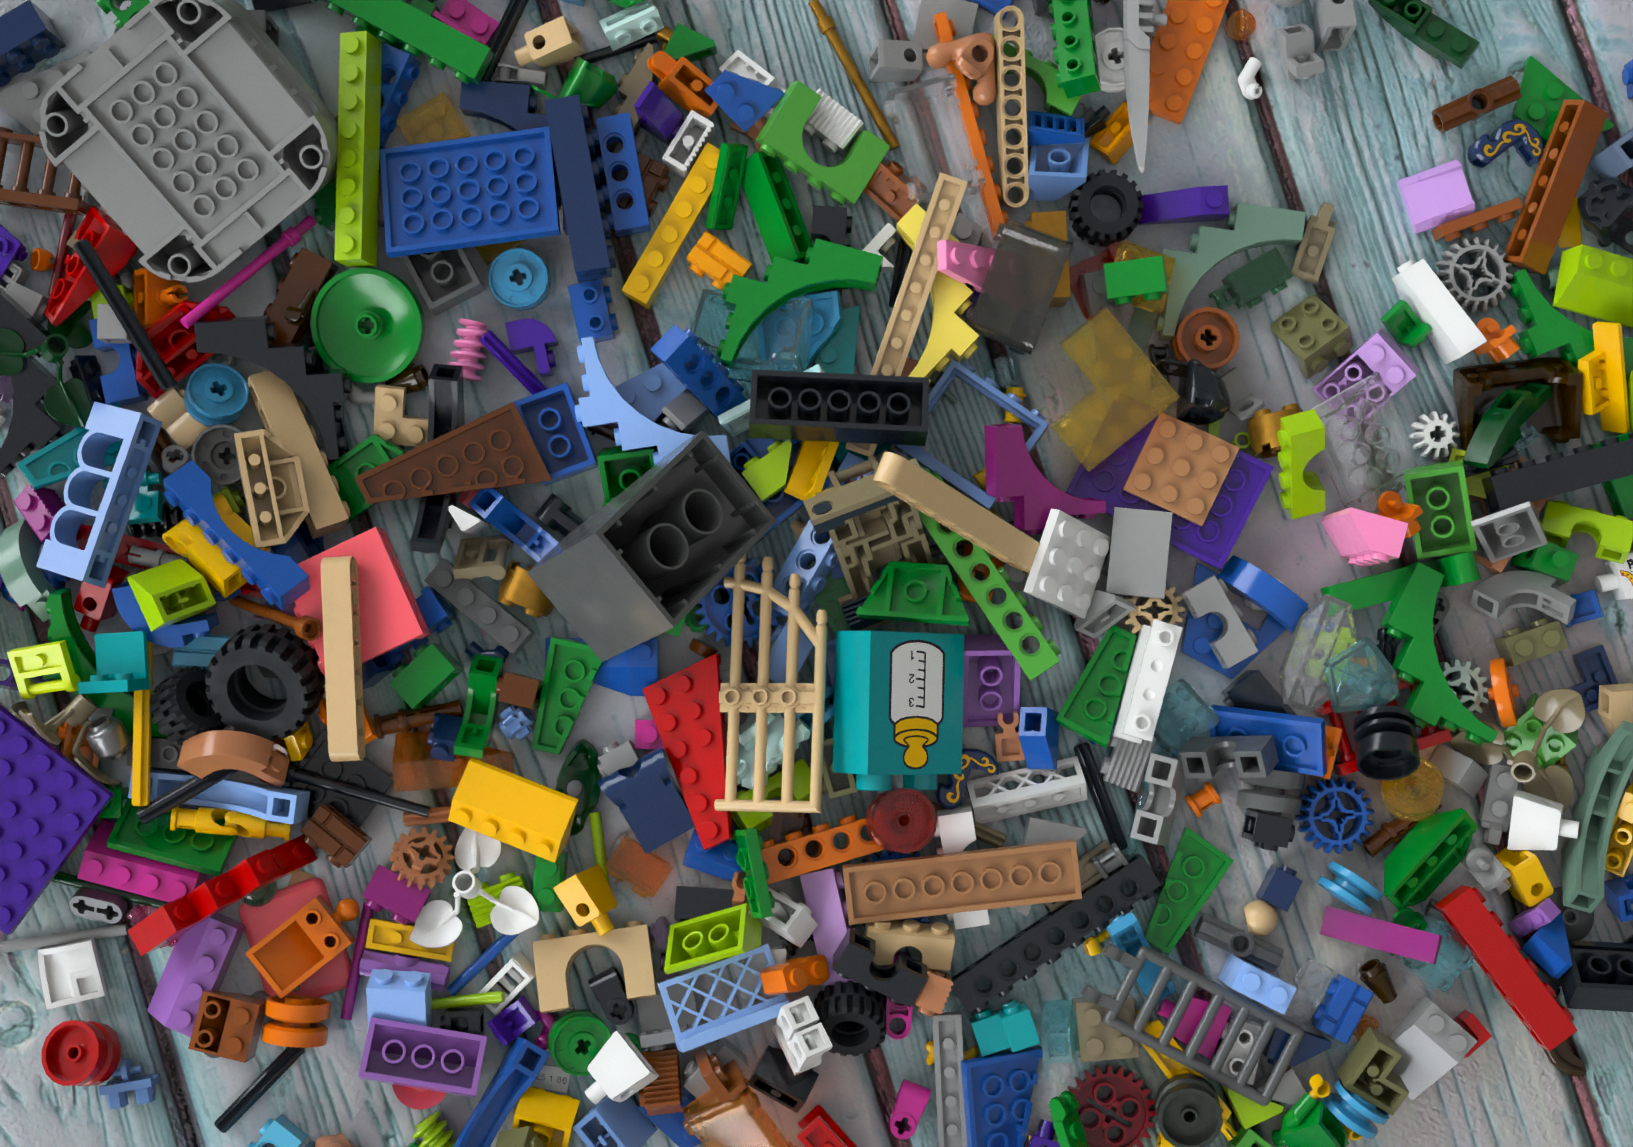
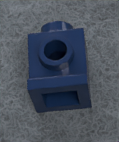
[427,712,463,762]

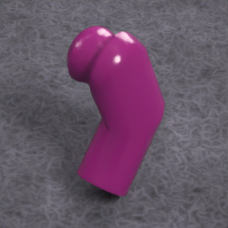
[535,1009,557,1050]

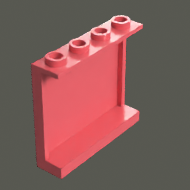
[294,527,431,675]

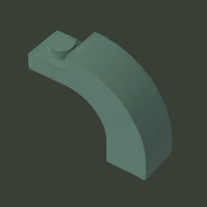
[0,518,56,622]

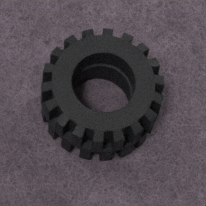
[1068,169,1144,247]
[149,666,226,746]
[814,980,886,1056]

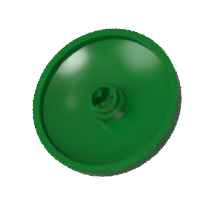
[310,267,425,383]

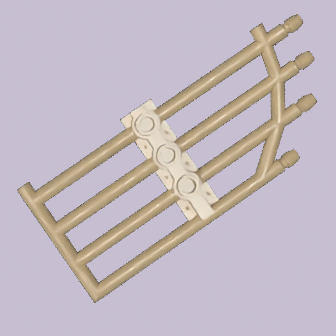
[714,554,828,813]

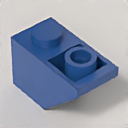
[1019,707,1060,770]

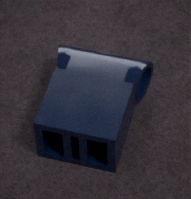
[597,746,695,854]

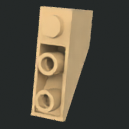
[1598,683,1633,771]

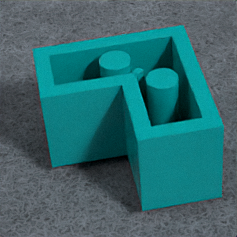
[969,999,1040,1057]

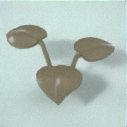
[1450,688,1586,813]
[9,694,121,785]

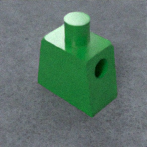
[1509,542,1579,586]

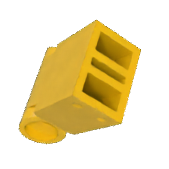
[162,493,270,598]

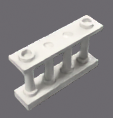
[1111,619,1183,744]

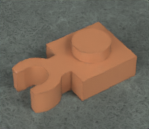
[994,710,1025,762]

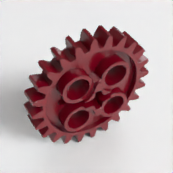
[1067,1064,1157,1147]

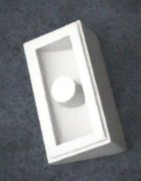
[448,505,490,536]

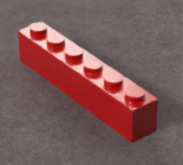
[1434,885,1578,1052]

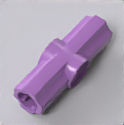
[359,949,451,991]

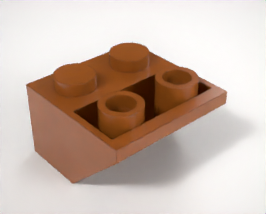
[188,990,266,1063]

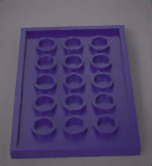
[1066,391,1274,571]

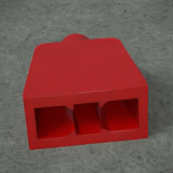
[74,565,130,632]

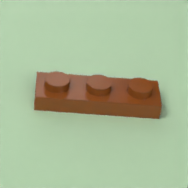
[1431,197,1523,243]

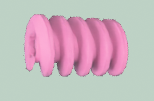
[448,318,488,381]

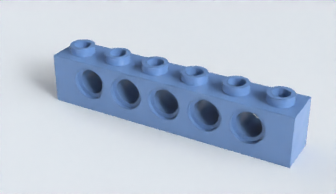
[772,452,874,617]

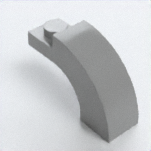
[1471,570,1577,625]

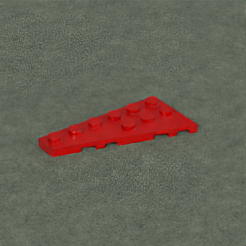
[642,653,733,850]

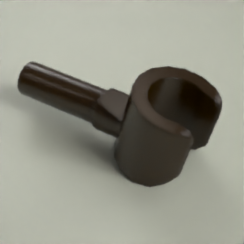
[284,288,316,325]

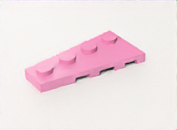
[937,240,1024,312]

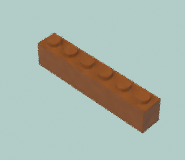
[1503,100,1608,275]

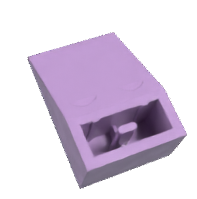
[1312,328,1420,431]

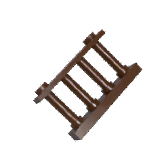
[0,127,92,216]

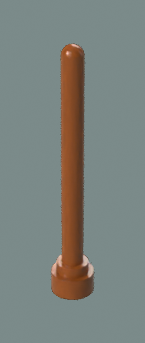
[229,595,322,641]

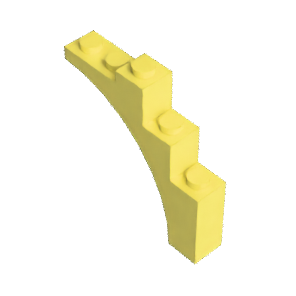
[896,203,979,384]

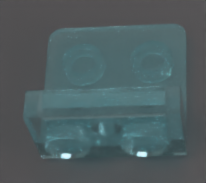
[1153,679,1220,758]

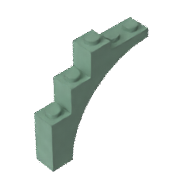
[1155,203,1306,341]
[1561,721,1633,913]

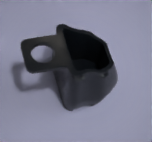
[1577,179,1633,254]
[1154,359,1231,425]

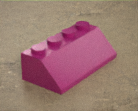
[77,819,207,902]

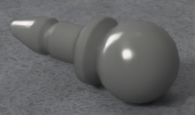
[115,258,134,289]

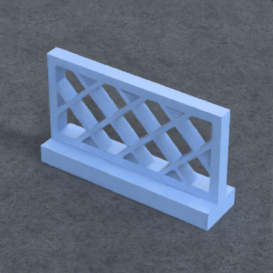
[657,943,790,1053]

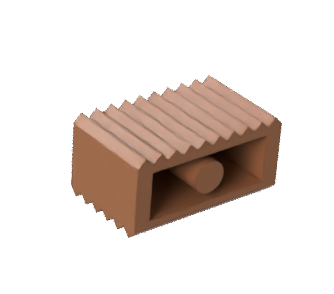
[914,969,954,1017]

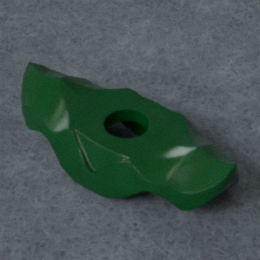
[555,739,601,837]

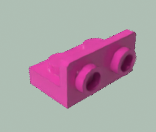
[432,0,499,46]

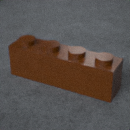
[263,247,338,344]

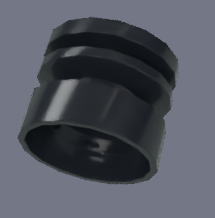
[1353,705,1420,781]

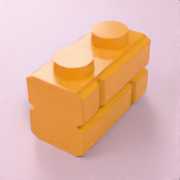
[686,231,753,294]

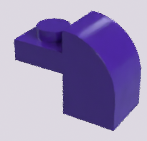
[505,319,559,378]

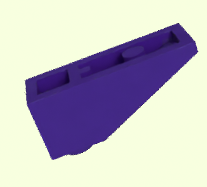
[634,81,684,146]
[1138,185,1230,225]

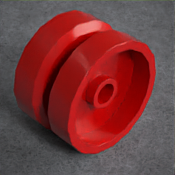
[42,1020,121,1086]

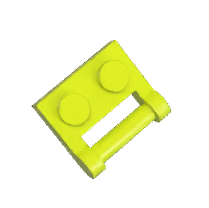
[7,640,81,700]

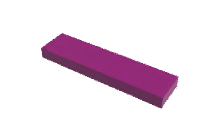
[1320,906,1442,965]

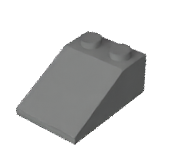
[1471,501,1548,563]
[1389,996,1477,1100]

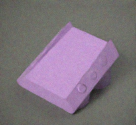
[1397,160,1475,234]

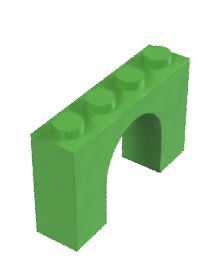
[755,80,890,206]

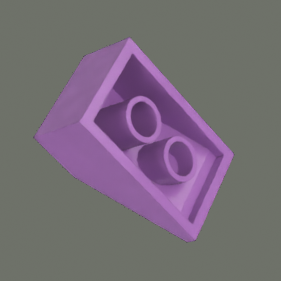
[963,634,1021,727]

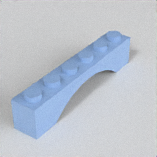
[128,767,310,824]

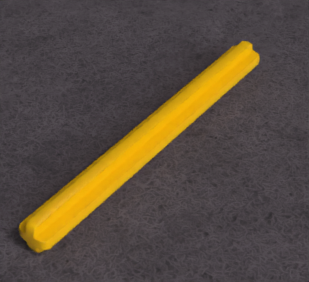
[132,641,153,806]

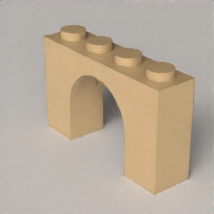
[532,920,659,1014]

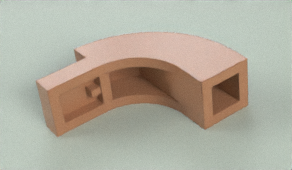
[177,730,290,787]

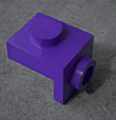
[488,995,541,1046]

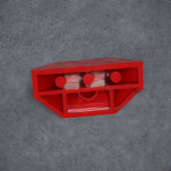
[136,300,236,399]

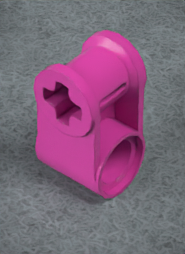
[889,1079,931,1140]

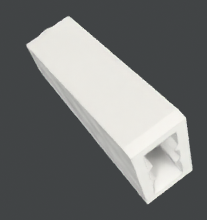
[1392,259,1487,365]

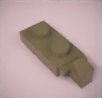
[1289,202,1336,284]

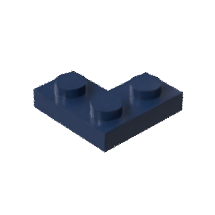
[1565,645,1618,713]

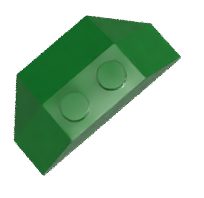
[1384,808,1478,910]

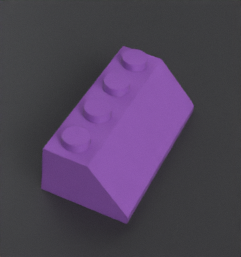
[147,913,245,1037]
[358,1017,487,1098]

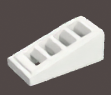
[479,951,536,1015]

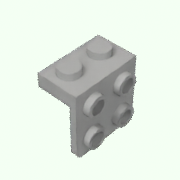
[637,978,699,1051]

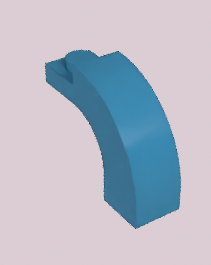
[1106,912,1176,1003]

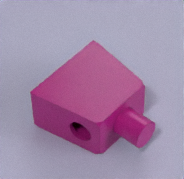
[1157,995,1232,1060]

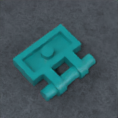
[103,471,163,525]

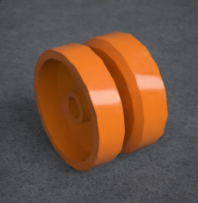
[261,995,331,1048]

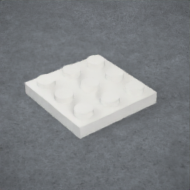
[1023,509,1111,619]

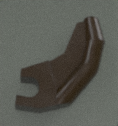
[1542,1039,1587,1077]

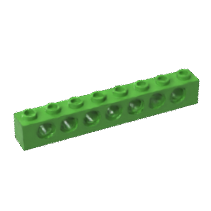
[918,468,1061,681]

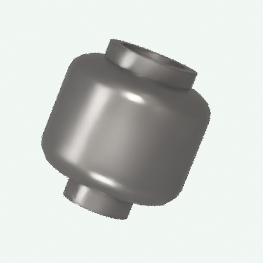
[86,715,132,760]

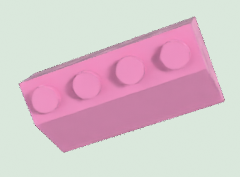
[1321,507,1408,568]

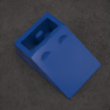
[682,786,750,882]

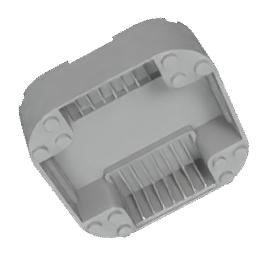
[39,0,338,283]

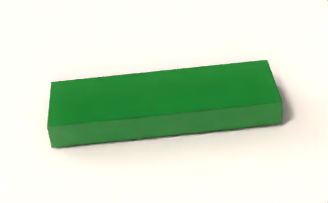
[705,142,749,230]

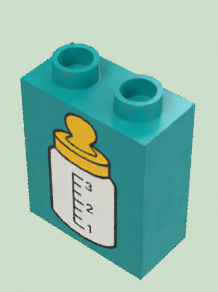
[833,631,964,791]

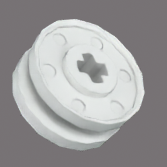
[1095,28,1126,93]

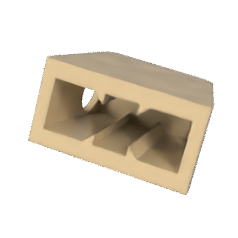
[514,16,586,69]

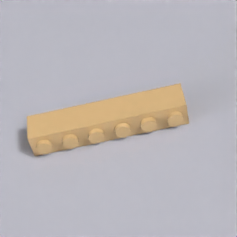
[247,370,350,539]

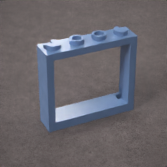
[894,360,1049,511]

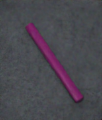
[340,903,374,1020]

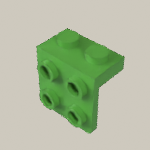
[1502,693,1578,769]

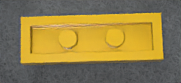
[365,918,456,962]

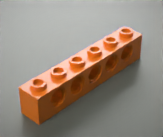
[761,798,929,885]

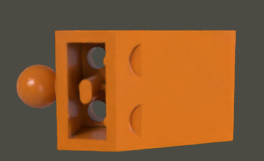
[245,895,360,999]

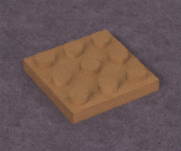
[1123,411,1240,527]

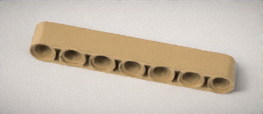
[994,5,1029,208]
[321,556,365,762]

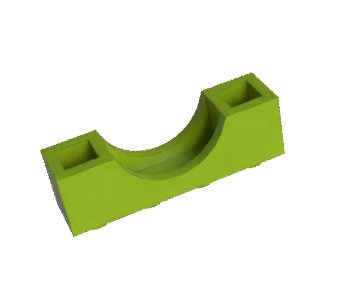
[1277,409,1325,520]

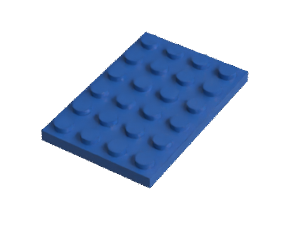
[380,126,561,258]

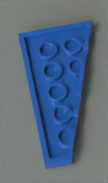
[961,1046,1044,1147]

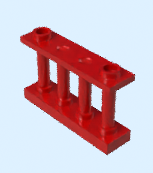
[1314,681,1452,776]
[797,1104,857,1147]

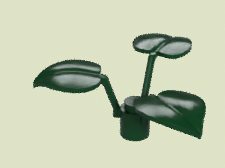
[0,301,94,428]

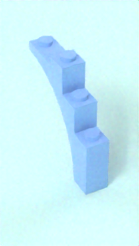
[575,336,731,465]

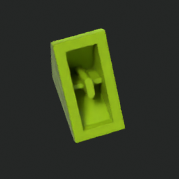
[1222,1085,1284,1130]

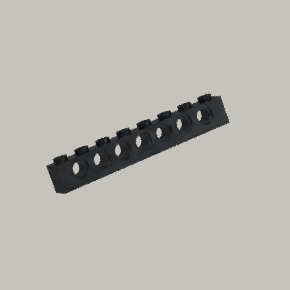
[951,853,1161,1014]

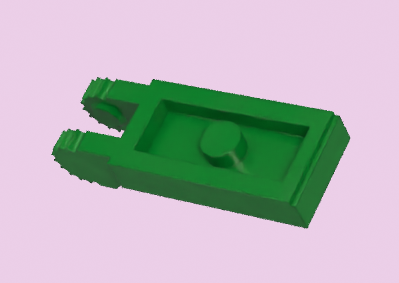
[1048,1090,1089,1147]

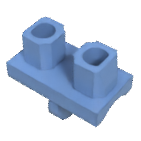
[99,1058,160,1109]

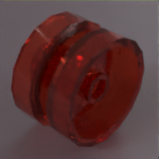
[865,788,937,853]

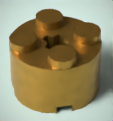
[1246,403,1303,458]
[498,560,554,618]

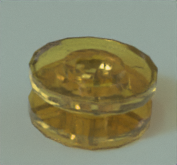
[1380,758,1444,822]

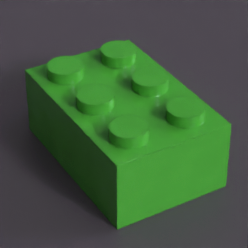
[1403,460,1477,559]

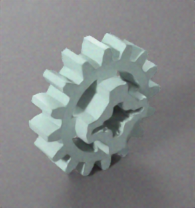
[1440,660,1489,714]

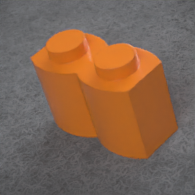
[760,955,830,995]

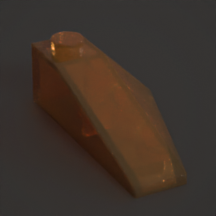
[392,731,514,792]

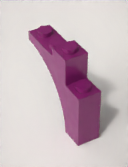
[984,423,1106,535]

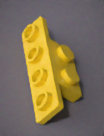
[1577,321,1630,433]

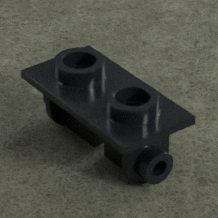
[69,355,106,407]

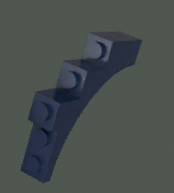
[459,81,599,236]

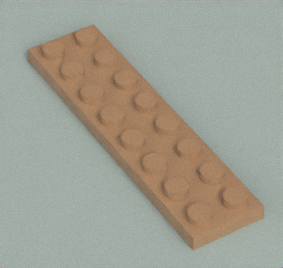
[842,839,1082,925]

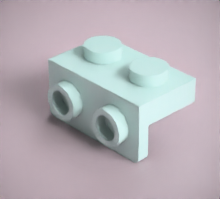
[599,0,664,51]

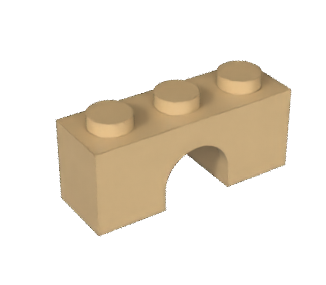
[864,919,955,971]

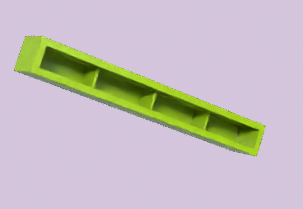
[334,31,382,268]

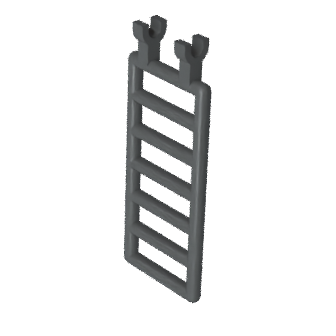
[1080,942,1305,1106]

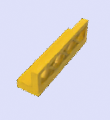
[783,440,839,501]

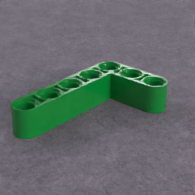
[1320,551,1481,616]

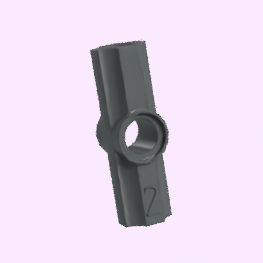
[1193,913,1284,972]

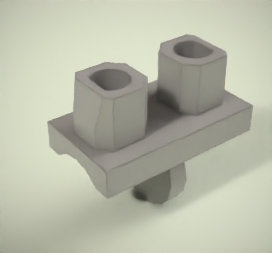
[1461,843,1511,896]

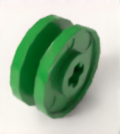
[548,1010,611,1076]

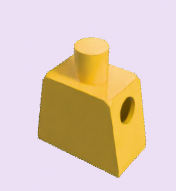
[1494,847,1554,907]
[553,864,617,936]

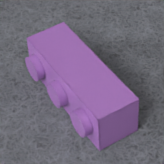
[1508,898,1561,938]

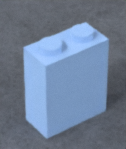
[1217,953,1297,1015]
[366,969,432,1028]

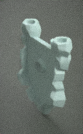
[726,713,812,790]

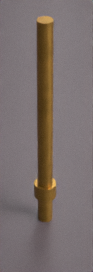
[808,0,900,151]

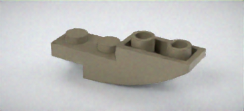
[598,43,655,153]

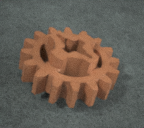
[389,827,454,890]

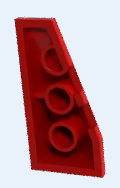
[44,205,138,326]

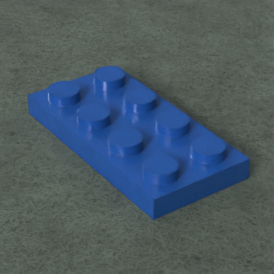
[1208,704,1327,777]

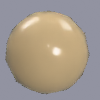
[1244,900,1278,936]

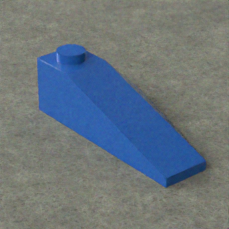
[545,638,660,696]

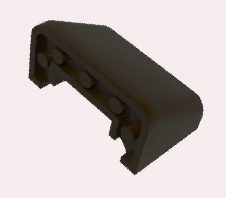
[1453,357,1583,450]

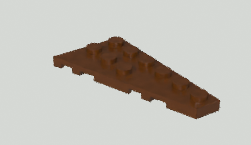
[354,401,552,504]

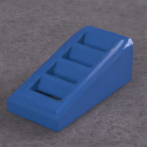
[1027,111,1085,145]

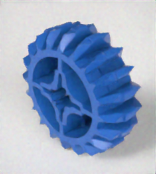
[1295,776,1374,854]

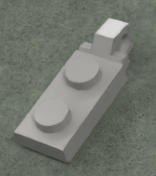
[1478,764,1518,845]

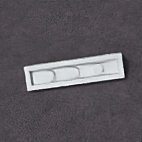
[966,756,1087,824]

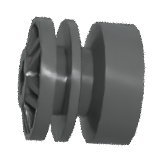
[191,424,246,487]

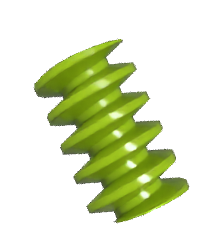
[412,1109,458,1147]

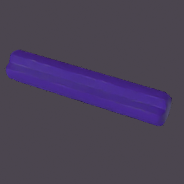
[480,330,547,395]

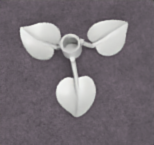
[410,827,540,948]

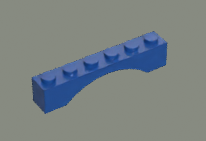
[163,460,310,610]
[453,1037,550,1147]

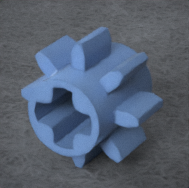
[499,705,535,741]

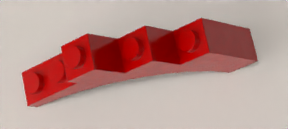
[128,834,318,956]

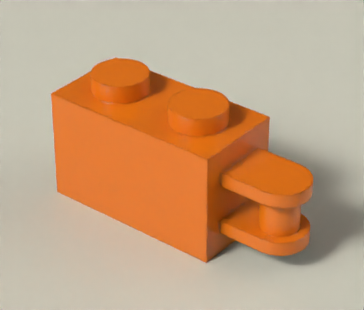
[647,51,718,118]

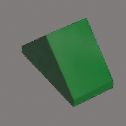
[664,23,717,63]

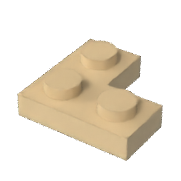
[373,384,428,447]

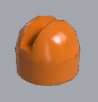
[30,248,55,272]

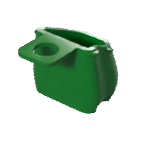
[532,56,618,108]

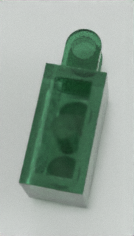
[1208,247,1293,310]

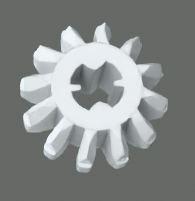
[1408,411,1460,460]

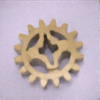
[1123,586,1185,634]

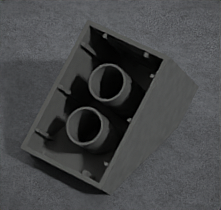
[527,431,777,662]

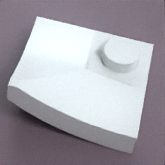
[37,938,107,1010]

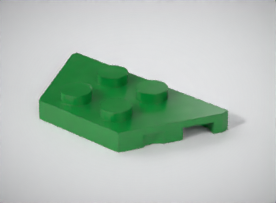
[1512,56,1614,146]
[328,434,406,524]
[856,561,970,626]

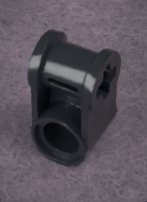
[588,966,634,1025]

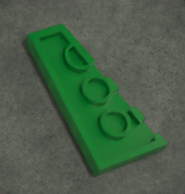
[1056,625,1137,749]
[1144,827,1234,955]

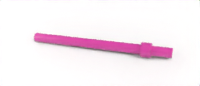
[180,215,316,329]

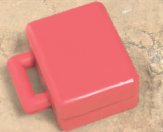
[238,877,351,998]

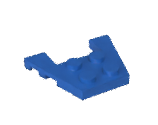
[1180,563,1286,679]

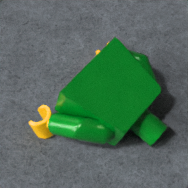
[1272,1074,1363,1147]

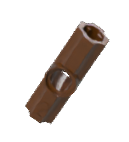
[1432,75,1521,134]

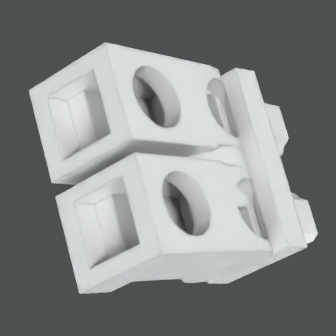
[772,995,833,1075]

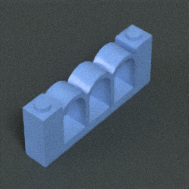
[36,401,162,588]

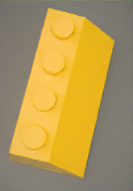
[448,757,579,863]

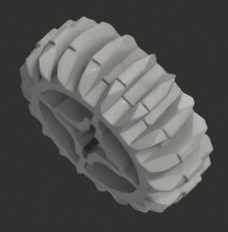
[1435,237,1514,314]

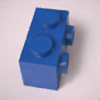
[567,279,619,345]

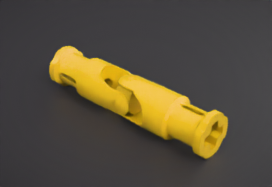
[170,806,292,841]

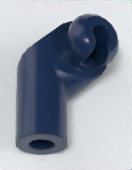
[464,641,509,664]

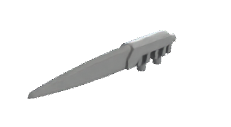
[1123,0,1167,173]

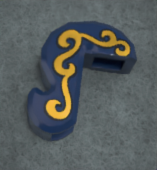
[1467,119,1544,168]
[935,748,999,809]

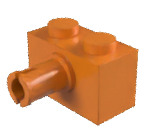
[133,268,188,329]

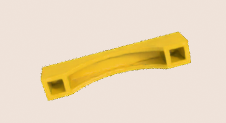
[622,142,720,310]

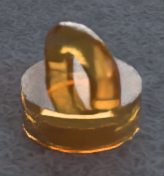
[1226,9,1256,41]

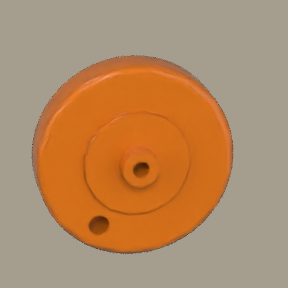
[1488,657,1520,728]

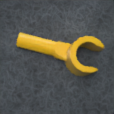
[1083,930,1110,956]

